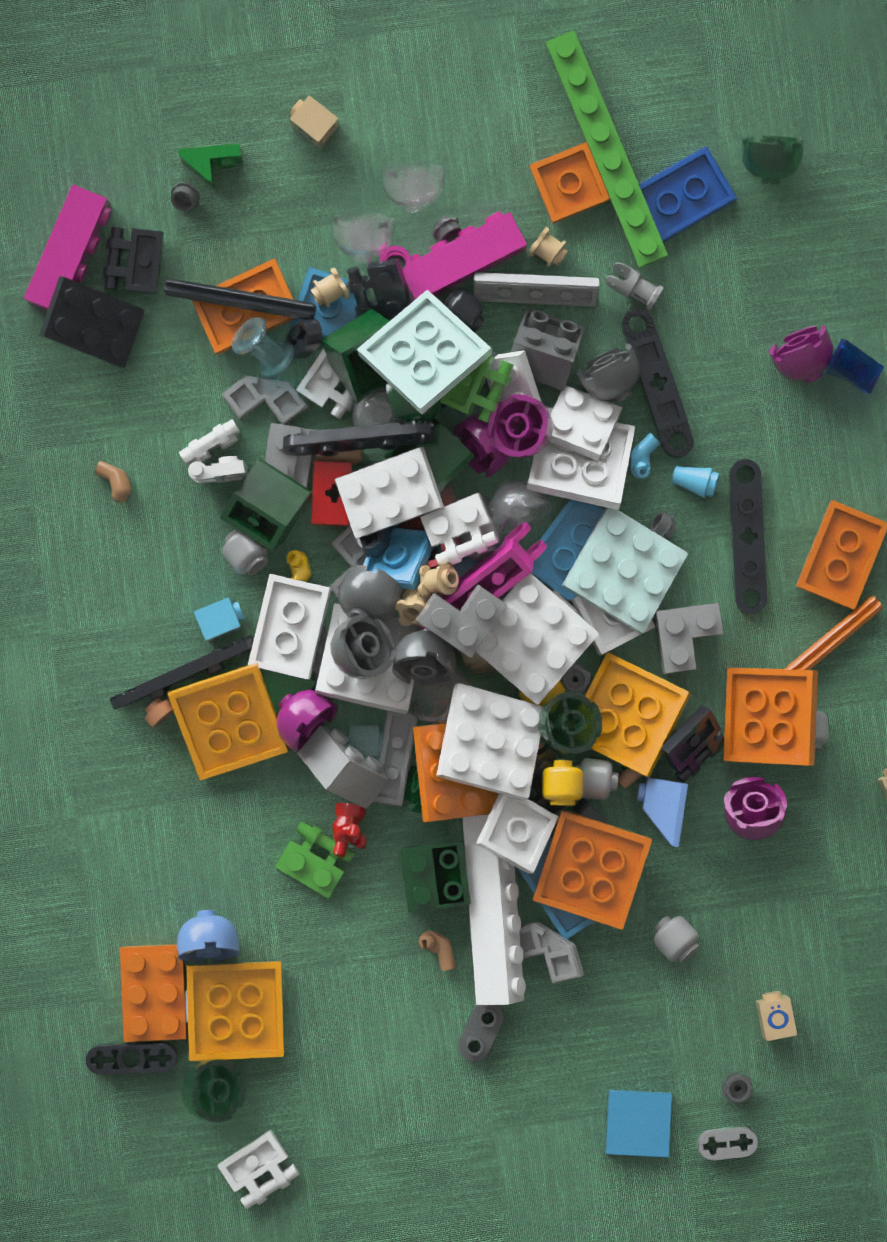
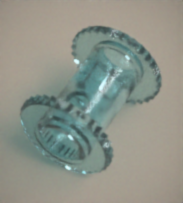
[232,317,294,379]

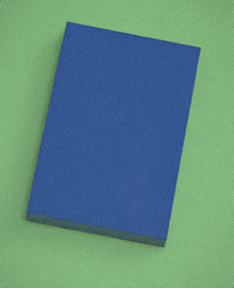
[639,146,737,243]

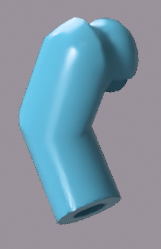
[630,433,661,479]

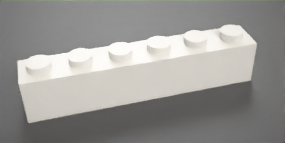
[462,814,526,1005]

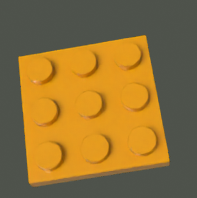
[565,652,691,778]
[168,663,289,781]
[186,961,284,1061]

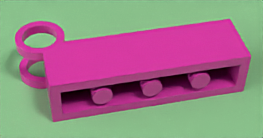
[24,184,112,311]
[380,211,527,301]
[418,522,547,629]

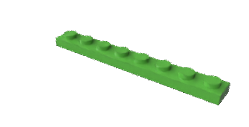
[546,30,668,269]

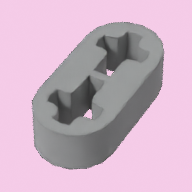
[697,1126,758,1160]

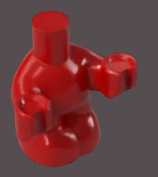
[332,803,367,858]

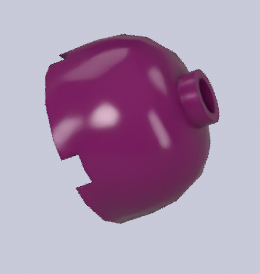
[769,325,834,383]
[488,394,553,458]
[453,414,510,478]
[276,690,338,752]
[724,777,787,841]

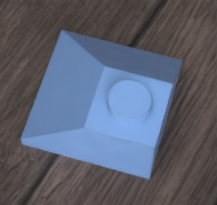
[637,777,688,847]

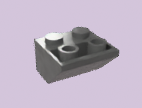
[511,308,585,391]

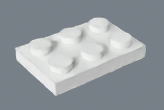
[335,447,444,539]
[248,574,332,680]

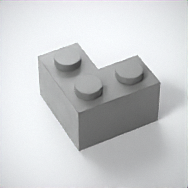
[416,585,507,658]
[654,603,723,674]
[298,725,390,809]

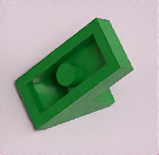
[178,143,243,189]

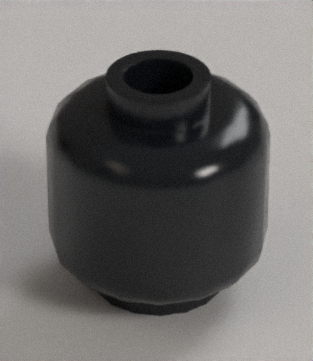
[441,289,485,333]

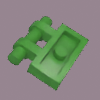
[440,355,514,423]
[275,821,355,899]

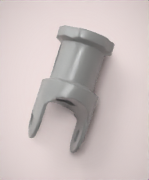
[605,263,664,310]

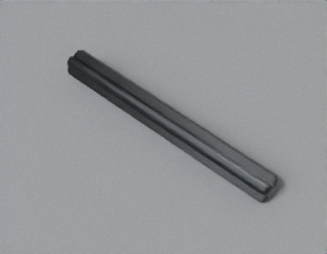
[164,278,316,320]

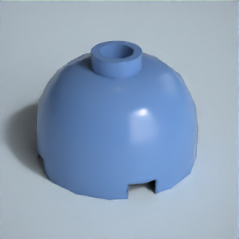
[177,910,240,963]

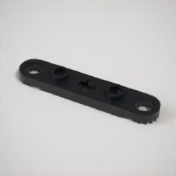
[621,308,694,458]
[283,421,435,457]
[729,459,767,615]
[109,635,254,710]

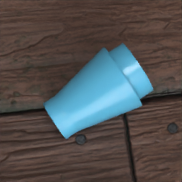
[672,466,720,498]

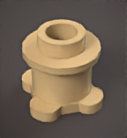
[529,227,568,267]
[310,268,350,309]
[418,564,459,598]
[395,587,431,627]

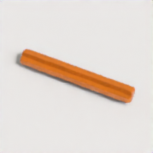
[785,596,883,670]

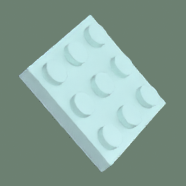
[357,290,492,414]
[561,507,688,634]

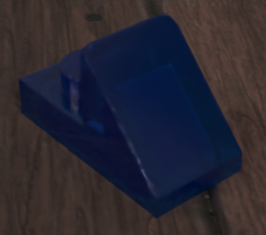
[826,338,884,394]

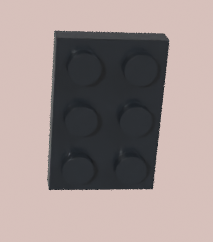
[39,276,145,368]

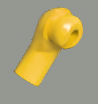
[286,550,311,582]

